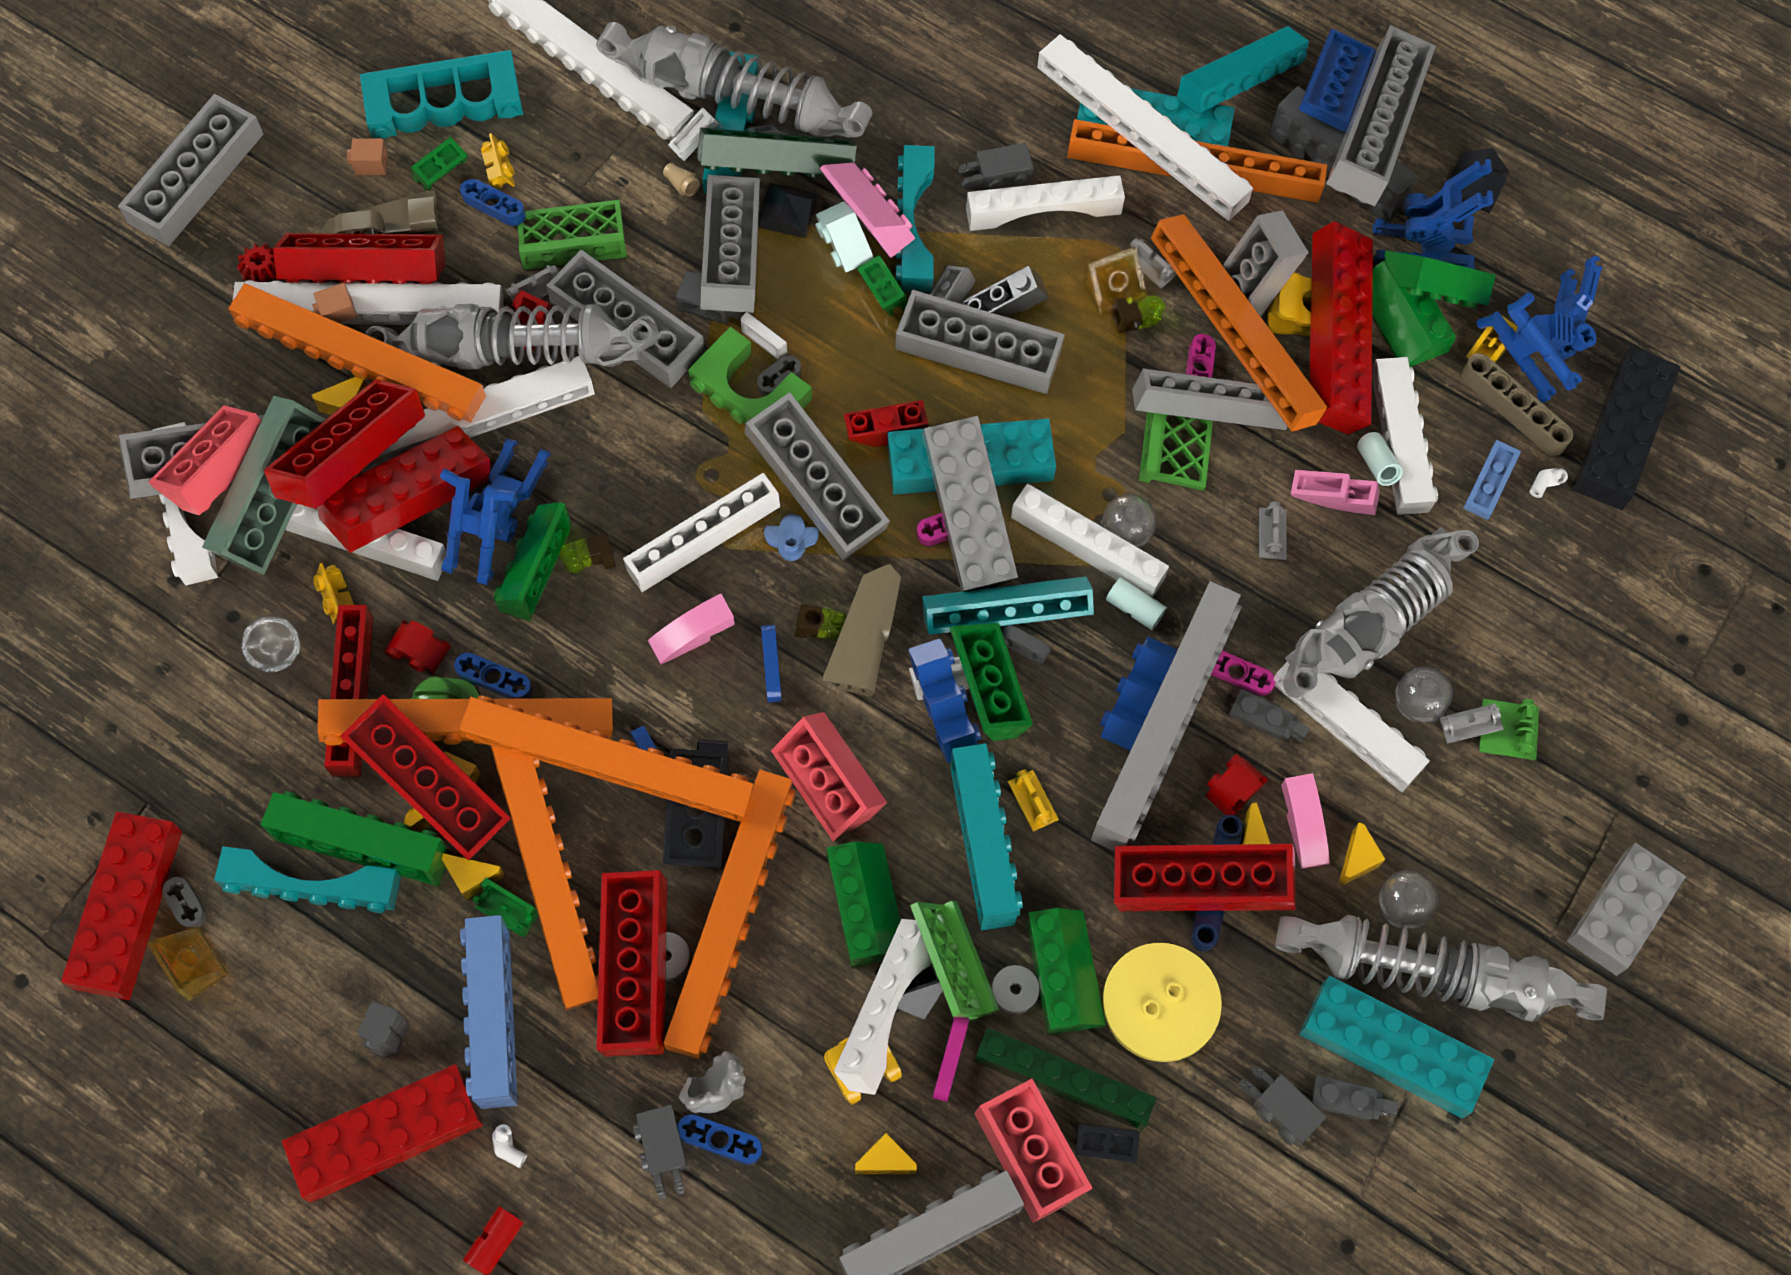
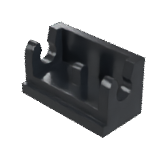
[1074,1122,1140,1163]

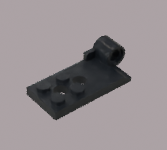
[662,739,728,868]

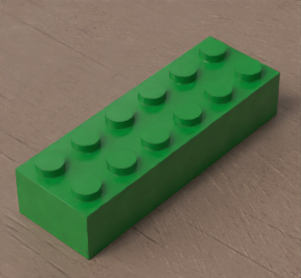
[260,791,451,887]

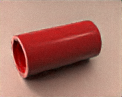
[462,1206,524,1275]

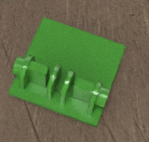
[1479,699,1539,761]

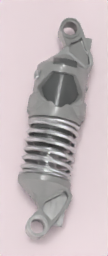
[1283,527,1479,698]

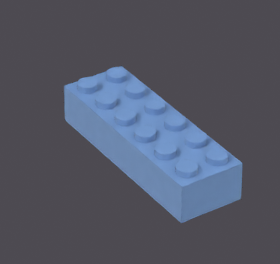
[460,915,518,1109]

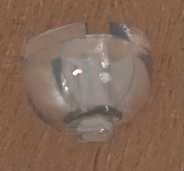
[1101,494,1157,548]
[242,614,300,672]
[1395,666,1453,723]
[1378,870,1439,929]

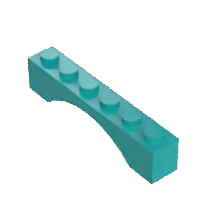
[896,145,935,293]
[214,846,401,913]

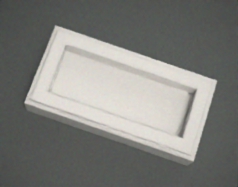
[668,108,719,161]
[741,312,787,360]

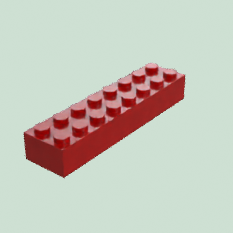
[1309,221,1373,435]

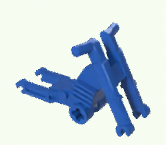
[1372,159,1494,270]
[1477,256,1603,403]
[440,438,551,585]

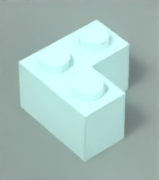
[815,201,874,272]

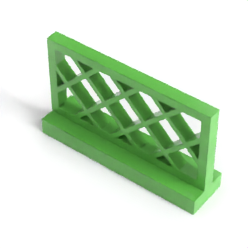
[518,200,627,270]
[1139,412,1213,491]
[910,900,999,1022]

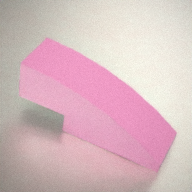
[1291,470,1380,515]
[648,594,735,665]
[1281,773,1330,870]

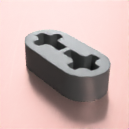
[757,355,801,397]
[1002,625,1051,664]
[162,877,207,930]

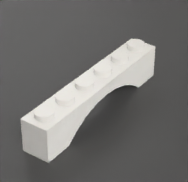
[966,175,1125,231]
[153,422,219,585]
[834,919,932,1095]

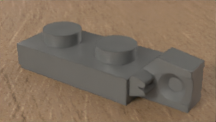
[1228,689,1309,742]
[1311,1076,1398,1121]

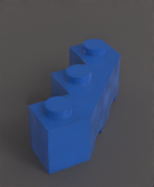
[1100,637,1177,751]
[908,638,981,763]

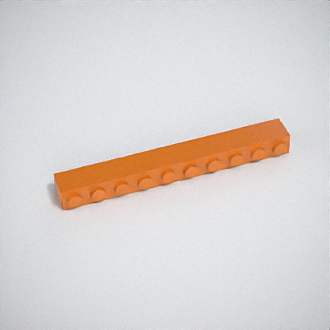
[1067,119,1328,203]
[1151,214,1327,432]
[228,283,486,423]
[459,696,754,822]
[317,698,613,746]
[491,746,599,1011]
[663,769,796,1060]

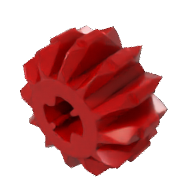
[237,243,277,282]

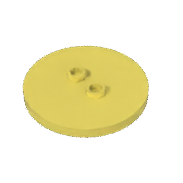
[1102,943,1222,1062]

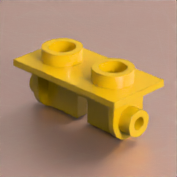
[481,133,515,189]
[313,563,354,624]
[1008,769,1059,832]

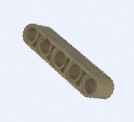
[1461,353,1573,456]

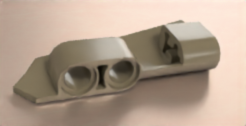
[319,189,439,234]
[822,564,901,696]

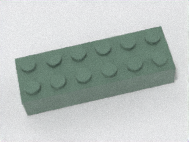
[202,396,326,575]

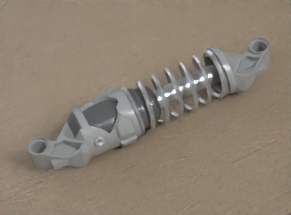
[596,22,872,138]
[365,304,659,370]
[1275,915,1607,1022]

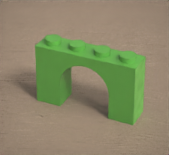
[688,327,812,425]

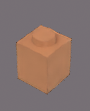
[347,139,388,175]
[312,283,358,323]

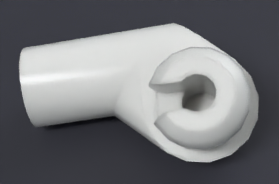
[1529,468,1568,498]
[492,1124,527,1168]

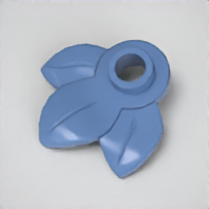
[764,513,819,561]

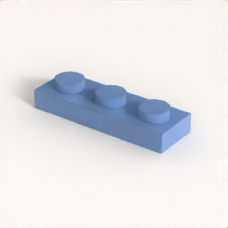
[1463,440,1521,520]

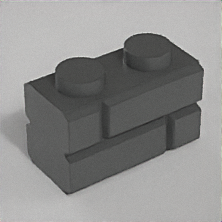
[357,1002,410,1058]

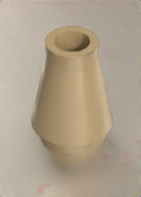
[663,163,700,197]

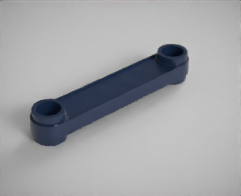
[1191,815,1243,952]

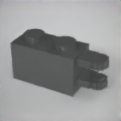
[958,142,1034,190]
[675,271,756,325]
[1238,1065,1327,1147]
[633,1104,688,1200]

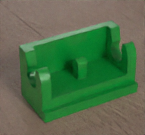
[411,137,468,191]
[857,255,908,316]
[473,878,538,938]

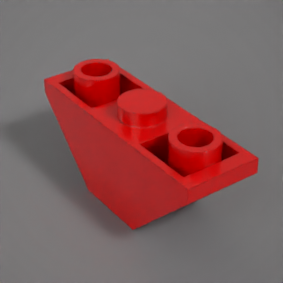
[843,400,929,447]

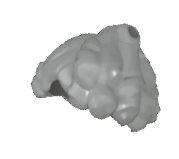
[679,1051,746,1113]

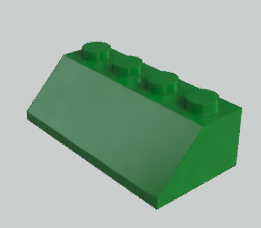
[1384,251,1496,309]
[1372,252,1456,367]
[494,502,572,622]
[950,623,1033,741]
[826,842,900,968]
[1026,908,1106,1036]

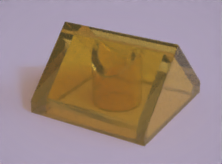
[1083,247,1147,314]
[147,927,228,1001]

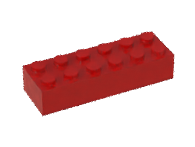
[273,233,446,284]
[264,379,425,509]
[317,426,490,553]
[340,694,511,861]
[61,812,182,1000]
[1114,844,1296,911]
[596,870,668,1057]
[282,1064,483,1203]

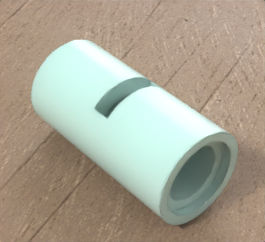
[1357,432,1403,486]
[1106,577,1167,630]

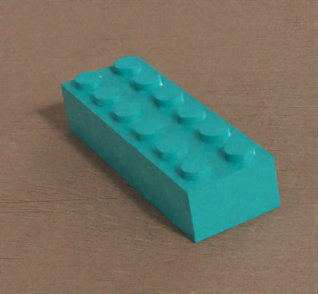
[1077,88,1235,147]
[887,418,1056,495]
[950,743,1023,931]
[1299,975,1495,1119]

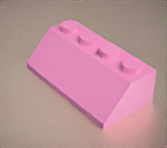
[820,163,915,258]

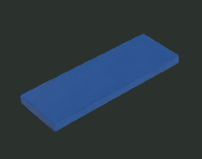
[1298,28,1376,132]

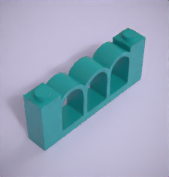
[360,50,523,139]

